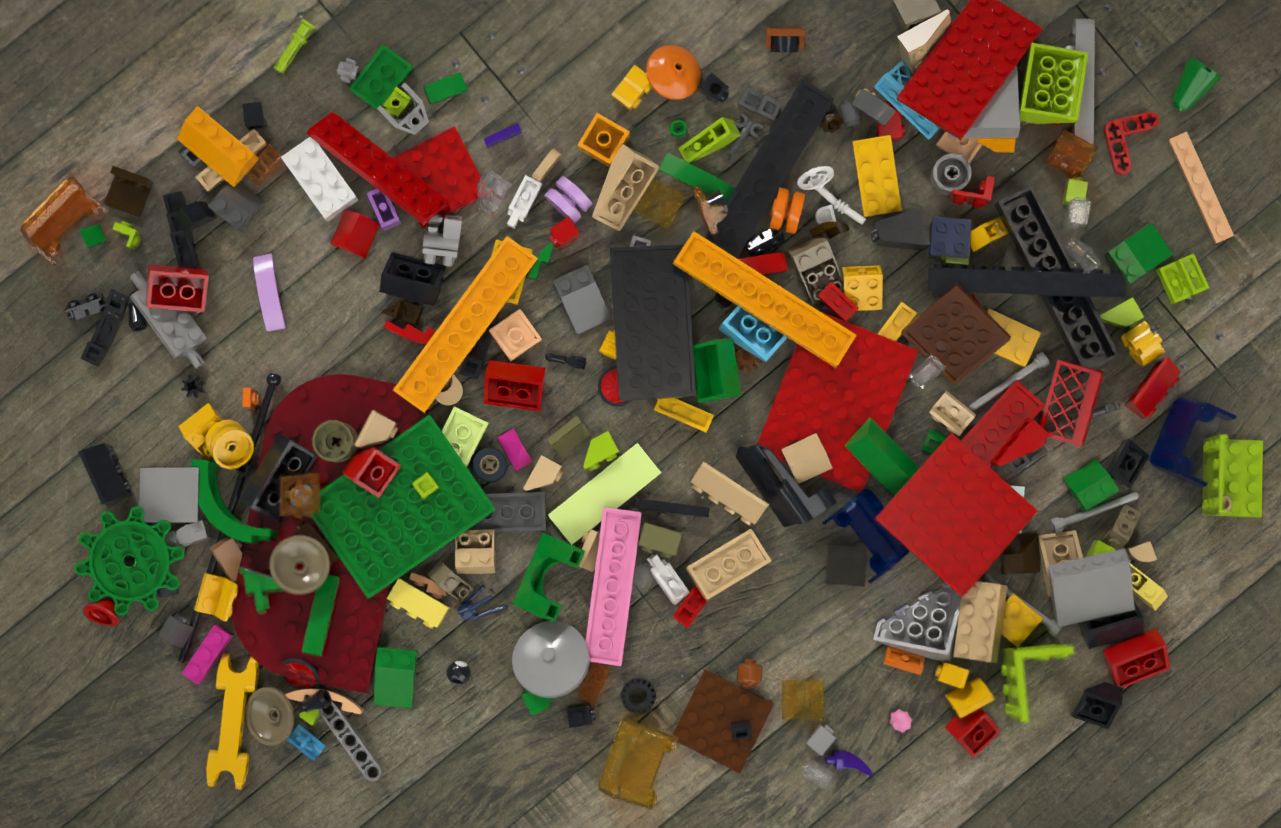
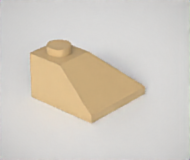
[355,411,398,449]

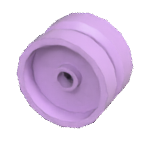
[544,176,593,224]

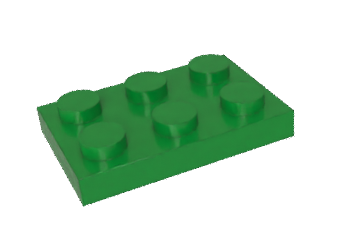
[349,44,414,113]

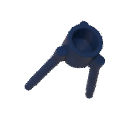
[457,585,508,622]

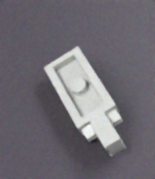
[507,175,543,229]
[647,554,689,605]

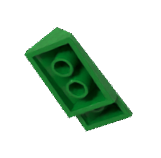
[845,418,919,496]

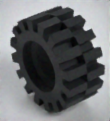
[621,678,656,714]

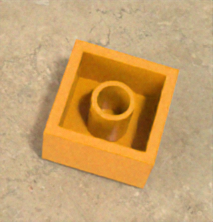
[578,113,630,168]

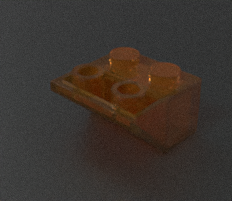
[1044,130,1098,178]

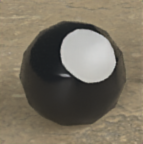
[446,661,471,684]

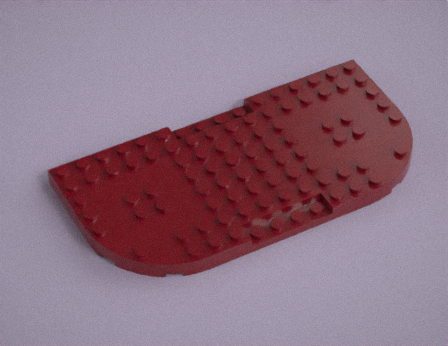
[231,374,428,694]

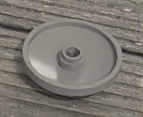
[512,621,590,698]

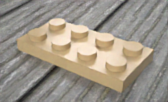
[686,529,771,601]

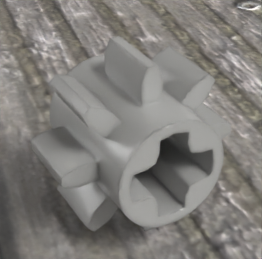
[337,58,360,83]

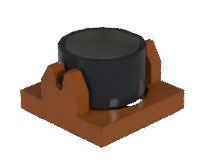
[765,27,805,53]

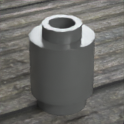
[839,99,862,129]

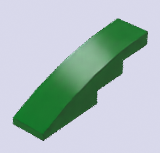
[659,153,735,203]
[302,575,340,656]

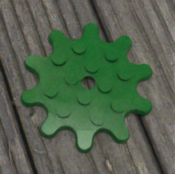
[74,506,185,616]

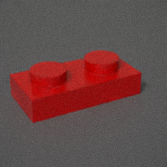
[817,282,859,322]

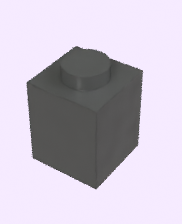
[158,615,194,648]

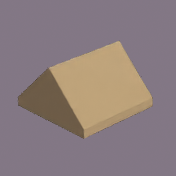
[781,433,832,484]

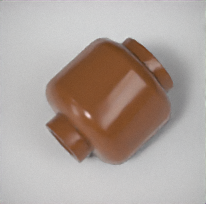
[737,659,762,688]

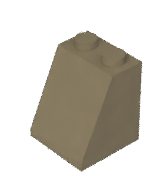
[890,0,941,34]

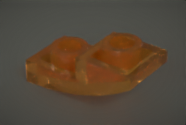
[576,662,611,706]

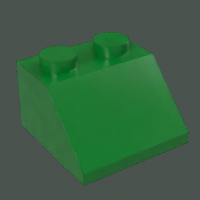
[1062,459,1119,511]

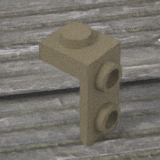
[1102,504,1141,550]

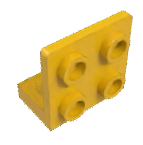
[842,265,883,311]
[194,573,238,622]

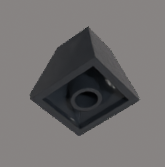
[1071,682,1124,729]

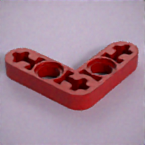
[1103,112,1159,176]

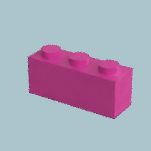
[182,624,234,684]

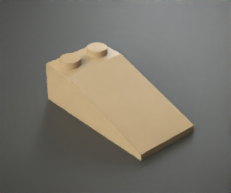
[592,144,660,231]

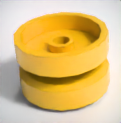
[205,420,254,469]

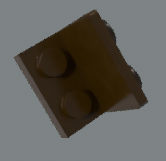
[104,166,153,217]

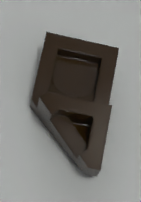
[809,221,850,239]
[381,301,424,326]

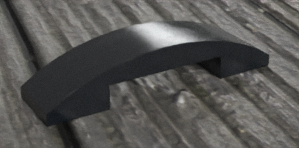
[80,289,130,367]
[459,313,499,379]

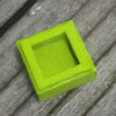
[412,472,439,499]

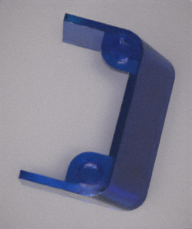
[1149,397,1237,488]
[822,489,910,584]

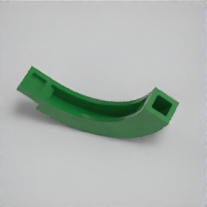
[191,459,279,544]

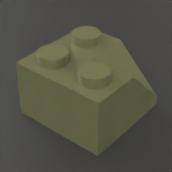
[638,523,682,559]

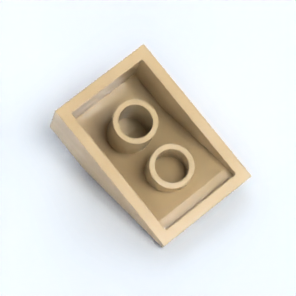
[897,9,951,74]
[1038,530,1083,597]

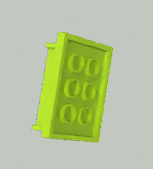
[1202,435,1263,518]
[1001,644,1074,723]

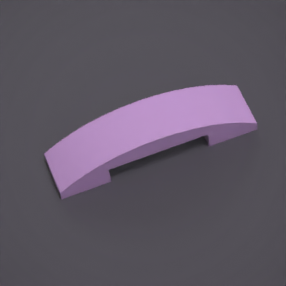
[253,254,286,332]

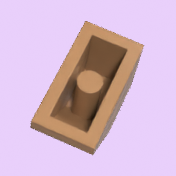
[209,536,242,582]

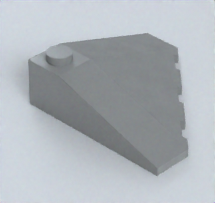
[873,583,961,663]

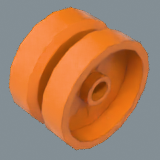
[769,187,806,234]

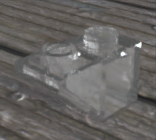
[477,169,512,217]

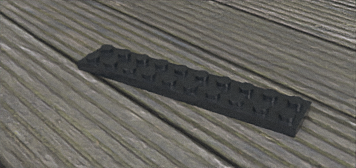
[705,79,835,258]

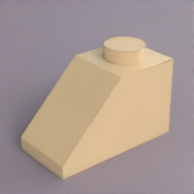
[523,455,563,491]

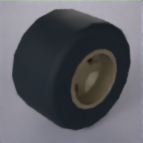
[473,447,508,483]

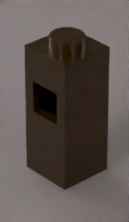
[293,521,340,567]

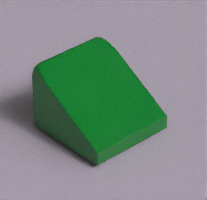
[79,224,107,249]
[921,428,947,454]

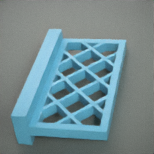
[874,61,940,140]

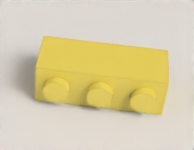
[387,578,450,629]

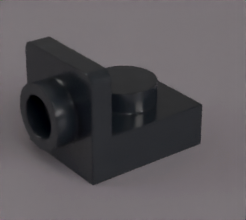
[567,705,596,728]

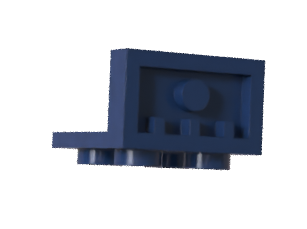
[928,217,971,258]

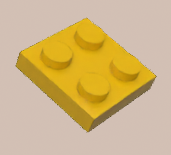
[1001,593,1043,648]

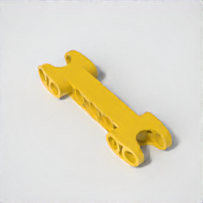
[207,653,259,790]

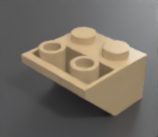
[455,529,496,574]

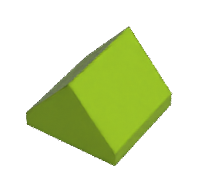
[299,709,320,726]

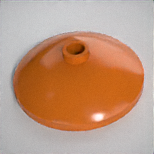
[646,45,701,100]

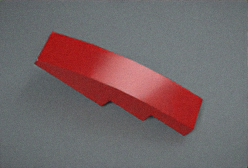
[738,252,788,276]
[383,320,436,346]

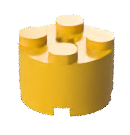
[1121,321,1165,367]

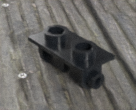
[745,229,785,257]
[64,293,105,321]

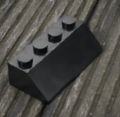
[239,433,318,522]

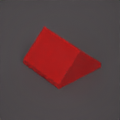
[330,209,380,259]

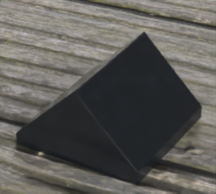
[1106,439,1149,488]

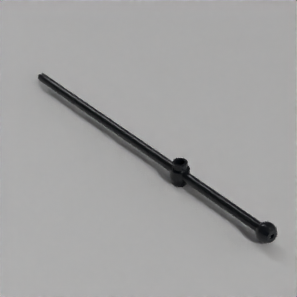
[178,373,281,663]

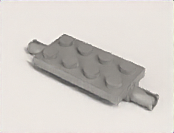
[129,271,207,370]

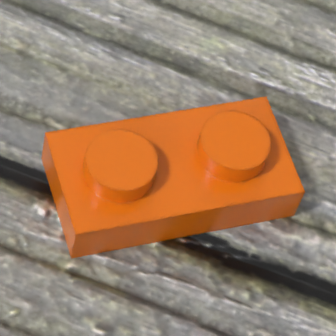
[242,388,260,410]
[883,646,925,675]

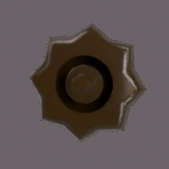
[821,112,843,133]

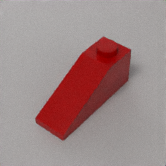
[990,418,1050,466]

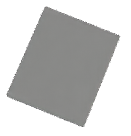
[139,467,199,522]

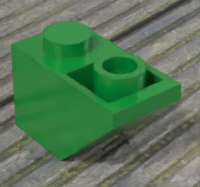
[521,689,552,716]

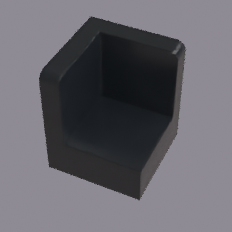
[242,102,267,130]

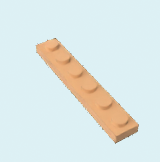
[1168,132,1234,244]

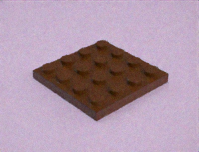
[901,283,1011,386]
[671,669,774,774]

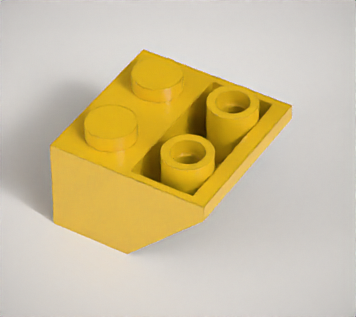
[178,403,224,460]

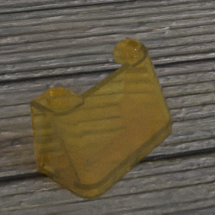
[598,718,678,811]

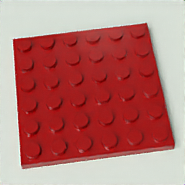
[875,433,1038,598]

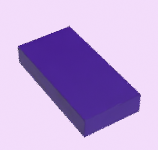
[484,124,522,149]

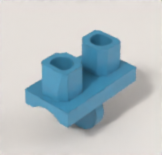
[287,724,326,761]

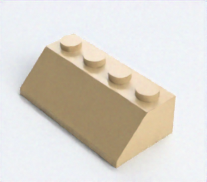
[690,462,769,525]

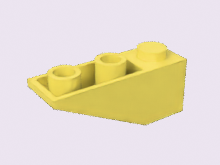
[1130,563,1168,611]

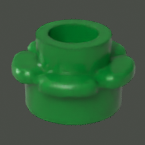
[669,120,688,138]

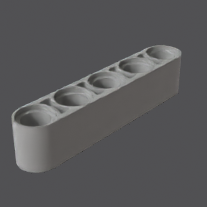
[319,700,383,781]

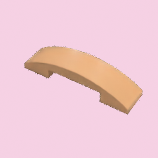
[285,688,364,714]

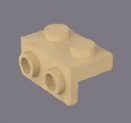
[929,391,976,436]
[579,529,600,572]

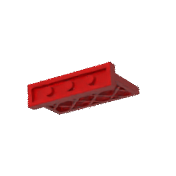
[1040,360,1105,447]

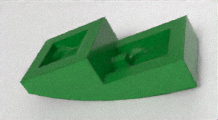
[423,73,468,105]
[529,243,554,281]

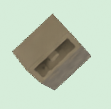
[787,234,844,306]

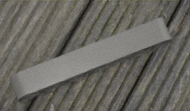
[1072,18,1095,148]

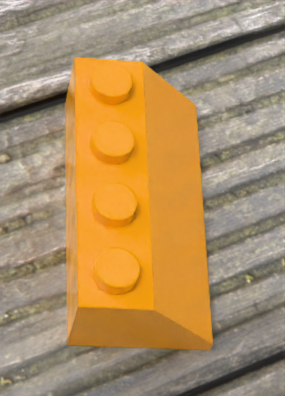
[177,106,259,187]

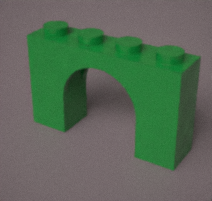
[512,533,585,623]

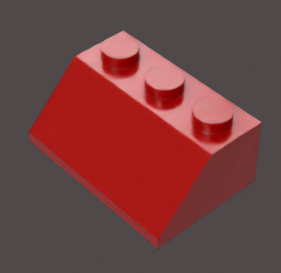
[146,264,209,312]
[1124,356,1181,419]
[484,360,546,411]
[1103,629,1171,688]

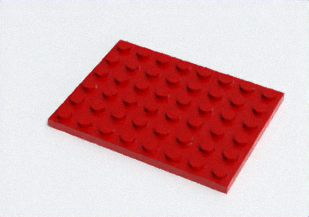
[757,311,919,493]

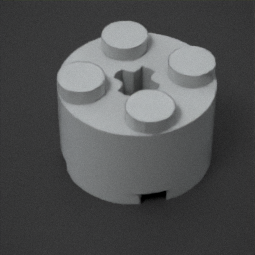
[931,154,972,195]

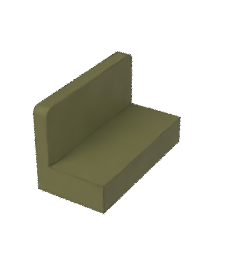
[546,416,590,458]

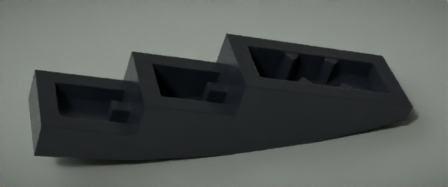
[163,191,199,268]

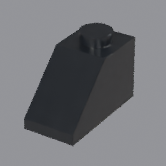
[175,201,217,233]

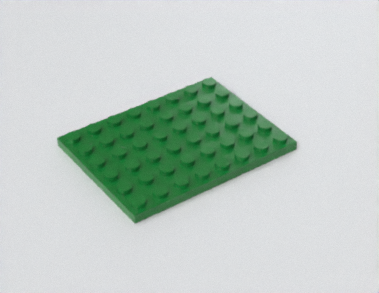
[310,415,496,599]

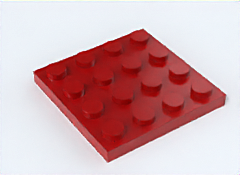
[393,126,490,229]

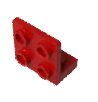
[948,176,995,208]

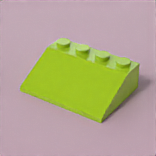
[1019,43,1089,124]

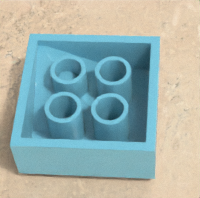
[718,306,788,362]

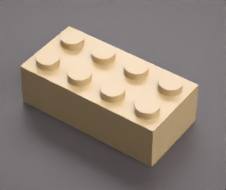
[953,581,1008,663]

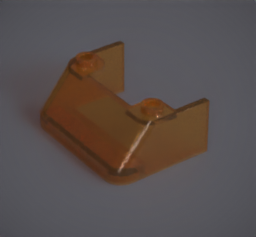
[20,176,108,266]

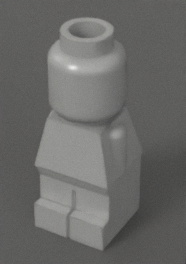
[165,520,212,547]

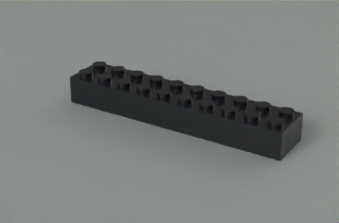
[995,185,1120,375]
[928,264,1128,298]

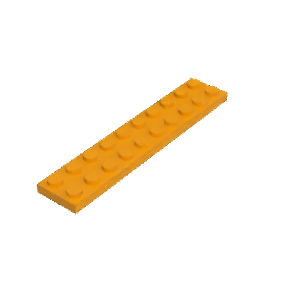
[673,231,856,368]
[393,236,538,413]

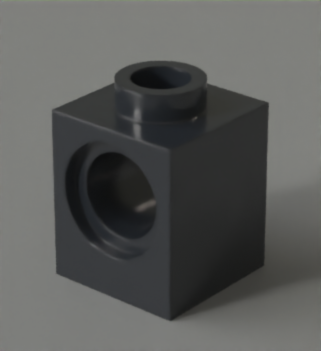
[699,73,729,105]

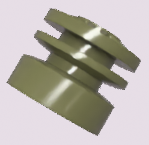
[313,420,359,462]

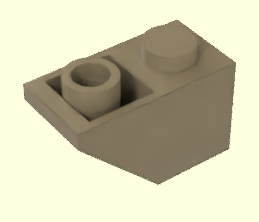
[428,560,474,603]

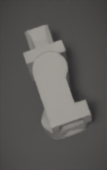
[422,214,463,266]

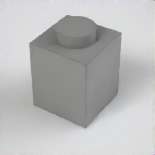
[805,725,836,756]

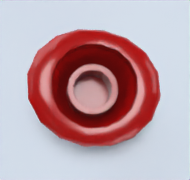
[83,598,119,627]

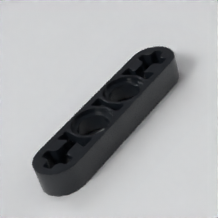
[634,498,710,518]

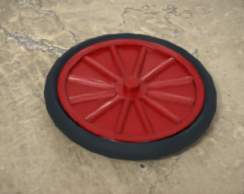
[598,366,632,407]
[282,658,319,689]

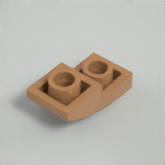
[410,572,448,599]

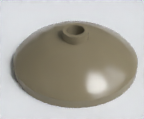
[270,536,329,594]
[246,687,294,746]

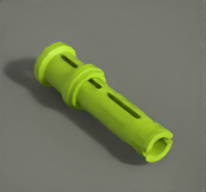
[273,19,316,74]

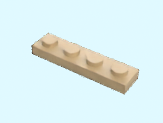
[196,129,267,192]

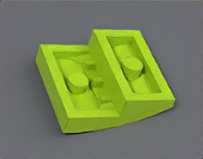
[1156,253,1209,305]

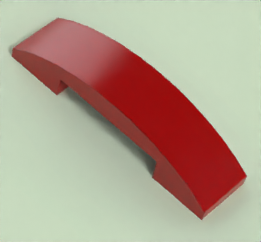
[672,585,708,628]

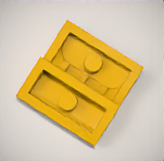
[945,677,994,718]

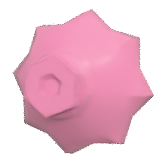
[889,709,913,733]

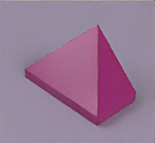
[497,428,533,471]

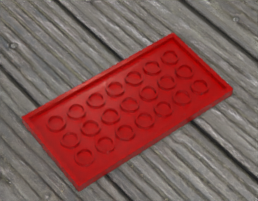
[896,0,1043,140]

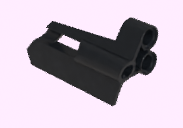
[736,445,837,527]

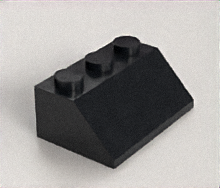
[379,252,447,306]
[78,443,132,506]
[1078,601,1144,649]

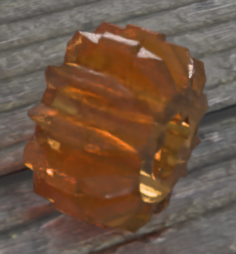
[734,344,762,372]

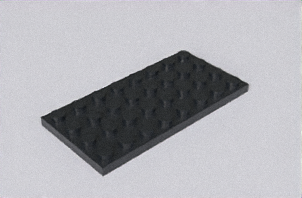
[609,244,696,401]

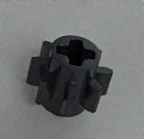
[181,375,206,398]

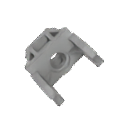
[377,83,429,135]

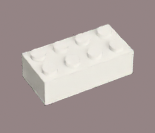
[281,137,359,222]

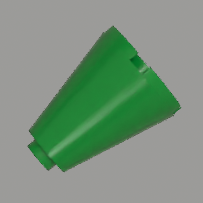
[1172,57,1222,112]

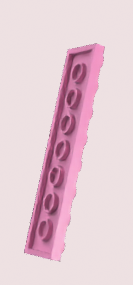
[586,507,642,666]

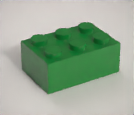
[693,339,741,403]

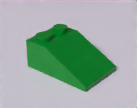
[1104,223,1173,285]
[374,647,418,708]

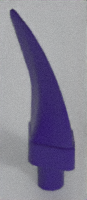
[824,750,873,777]

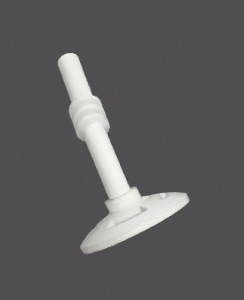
[797,166,866,225]

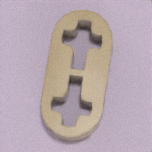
[532,148,561,182]

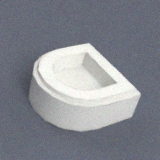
[815,205,836,224]

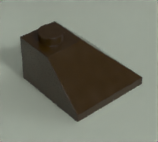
[1000,534,1040,575]

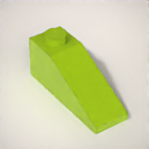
[678,117,741,164]

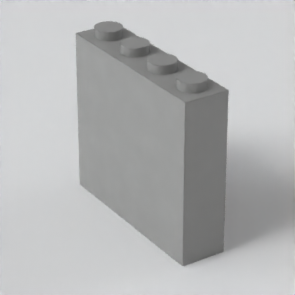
[948,66,1020,138]
[1047,548,1135,627]

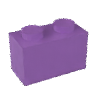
[367,189,402,231]

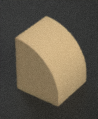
[1125,541,1157,562]

